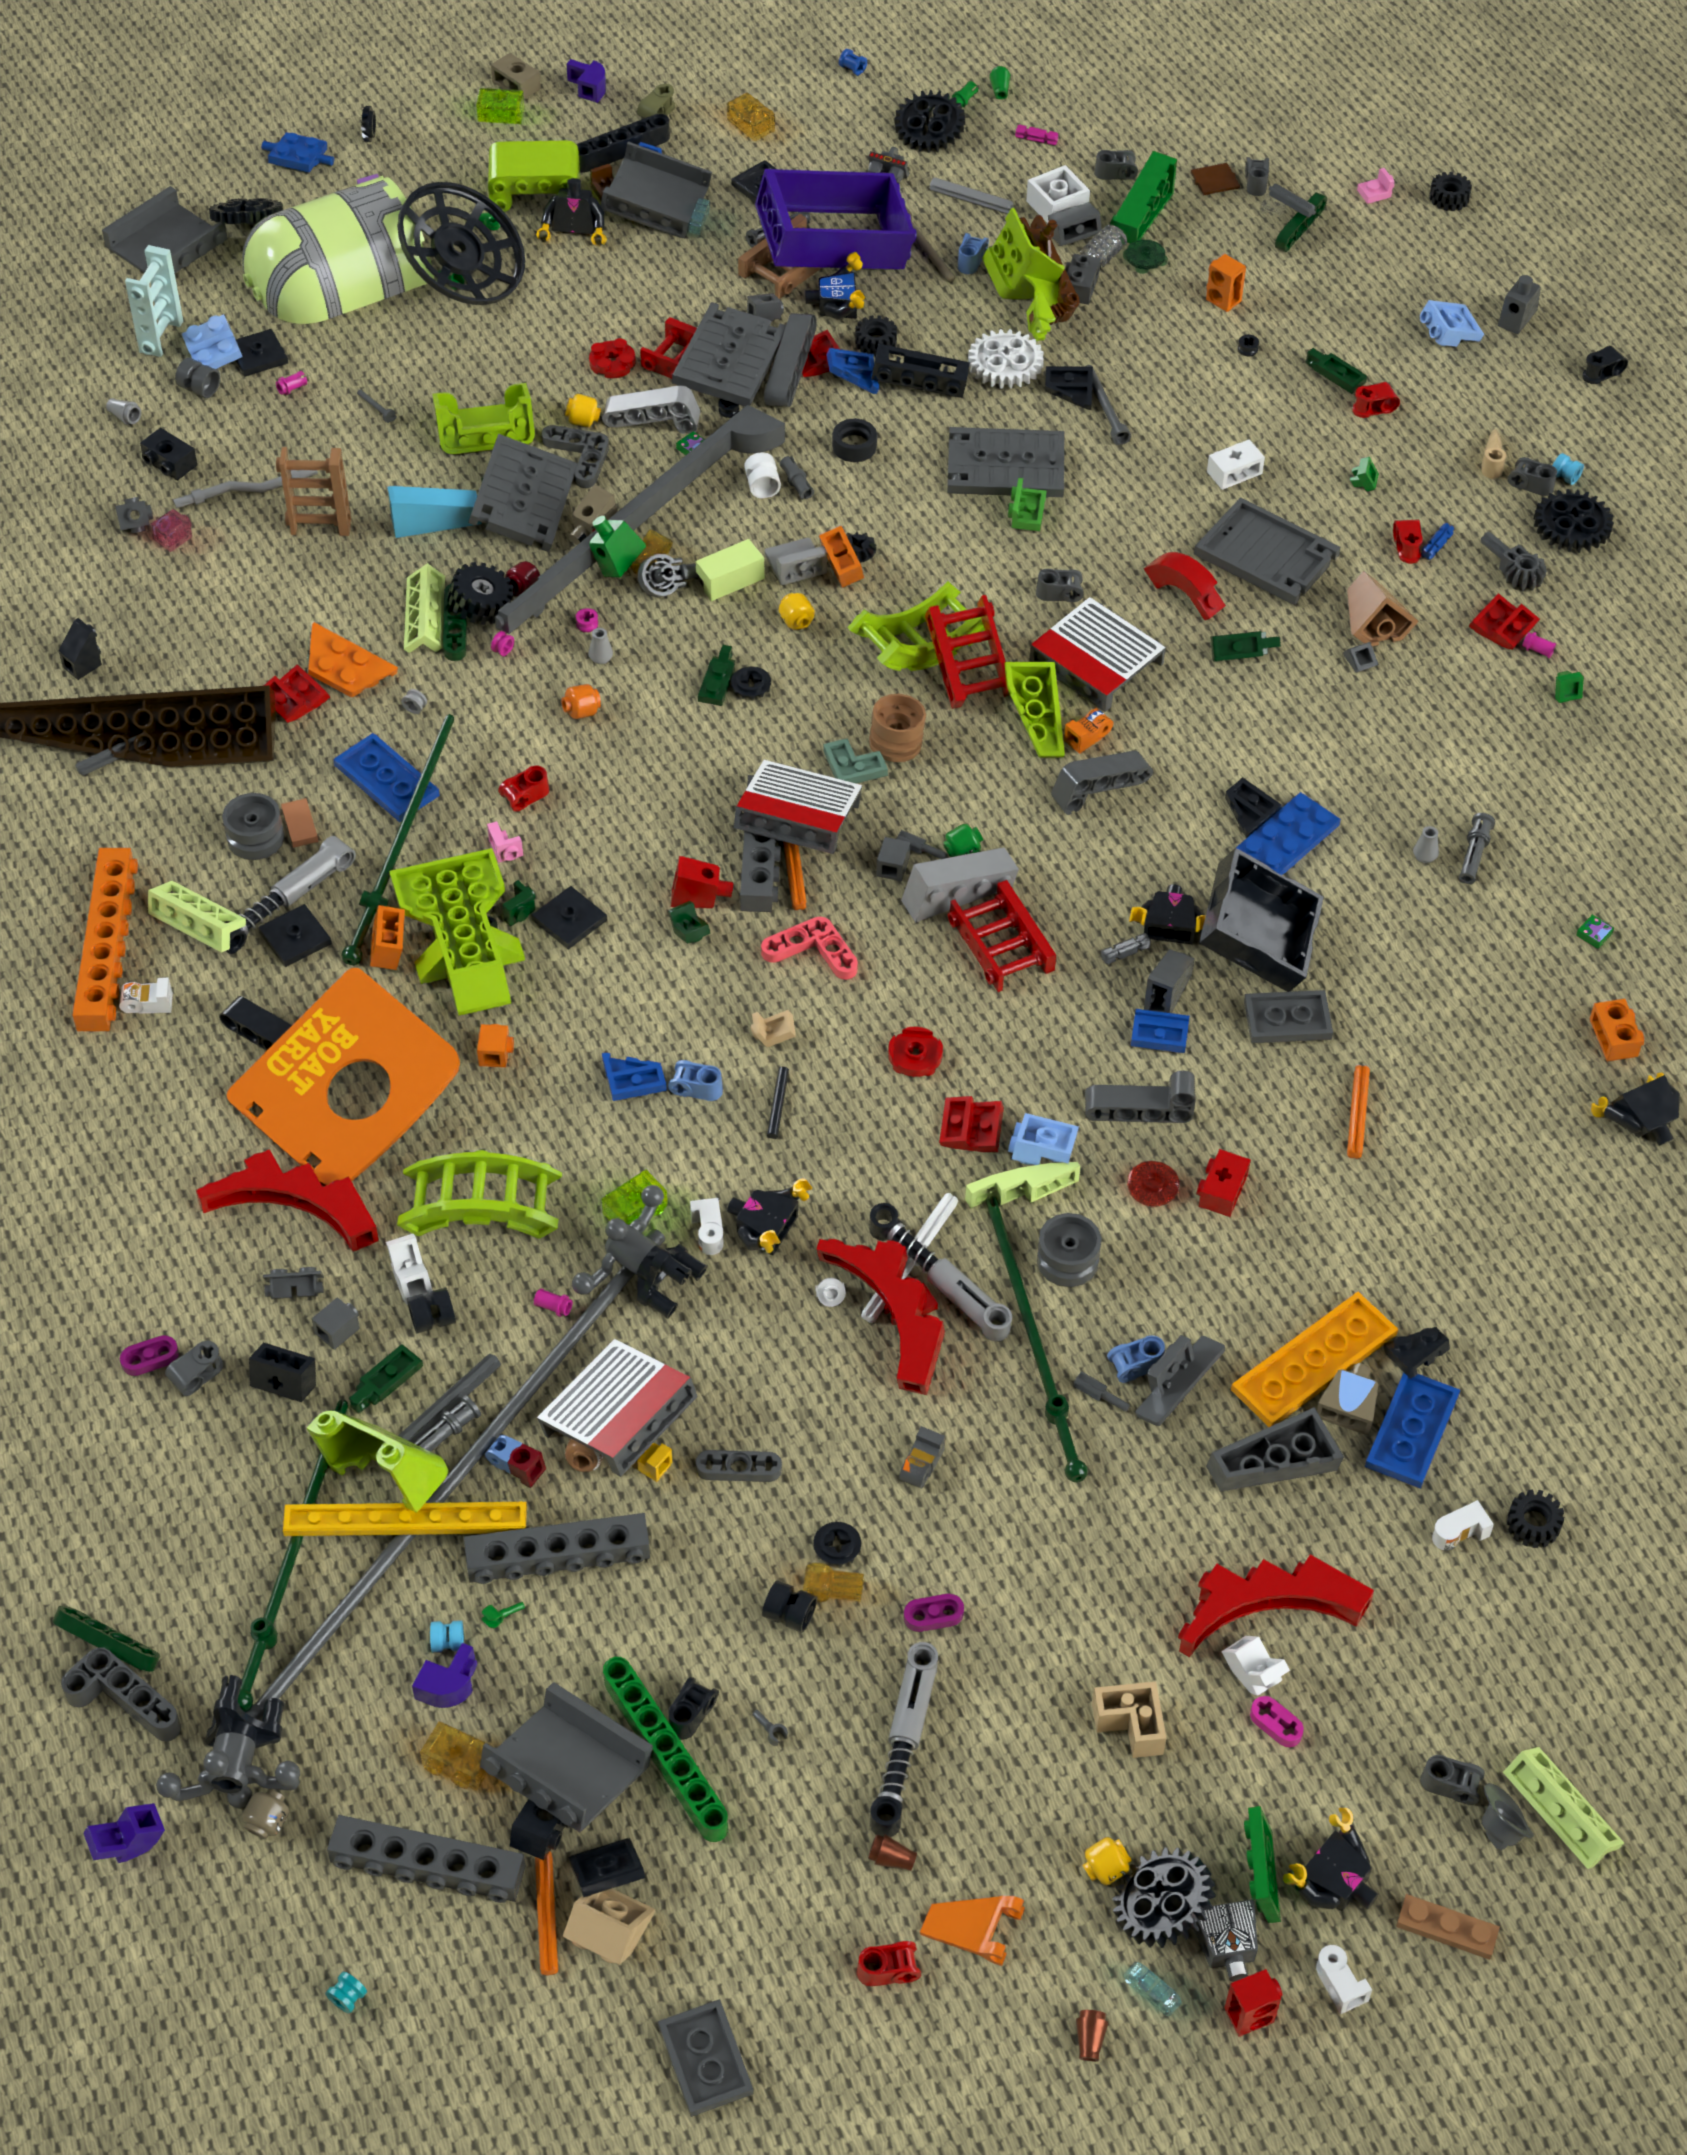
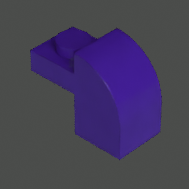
[566,59,606,103]
[412,1643,477,1708]
[83,1803,165,1863]

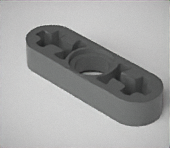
[696,1450,782,1482]

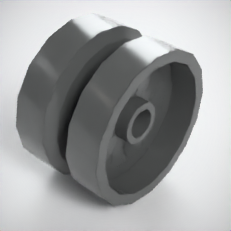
[222,793,285,860]
[1037,1213,1102,1287]

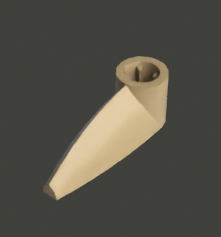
[1481,429,1506,479]

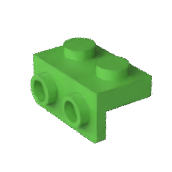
[1008,478,1047,531]

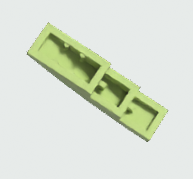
[965,1162,1080,1208]

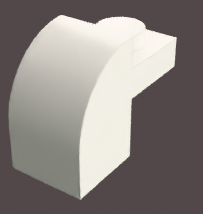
[386,1234,433,1305]
[1222,1636,1290,1696]

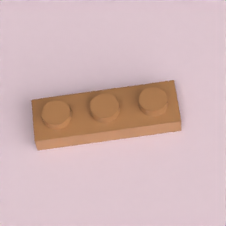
[1396,1894,1500,1960]

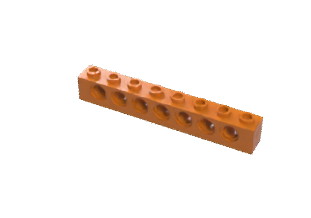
[72,848,138,1031]

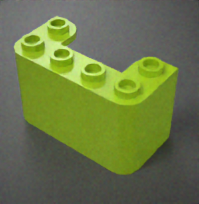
[488,140,580,212]

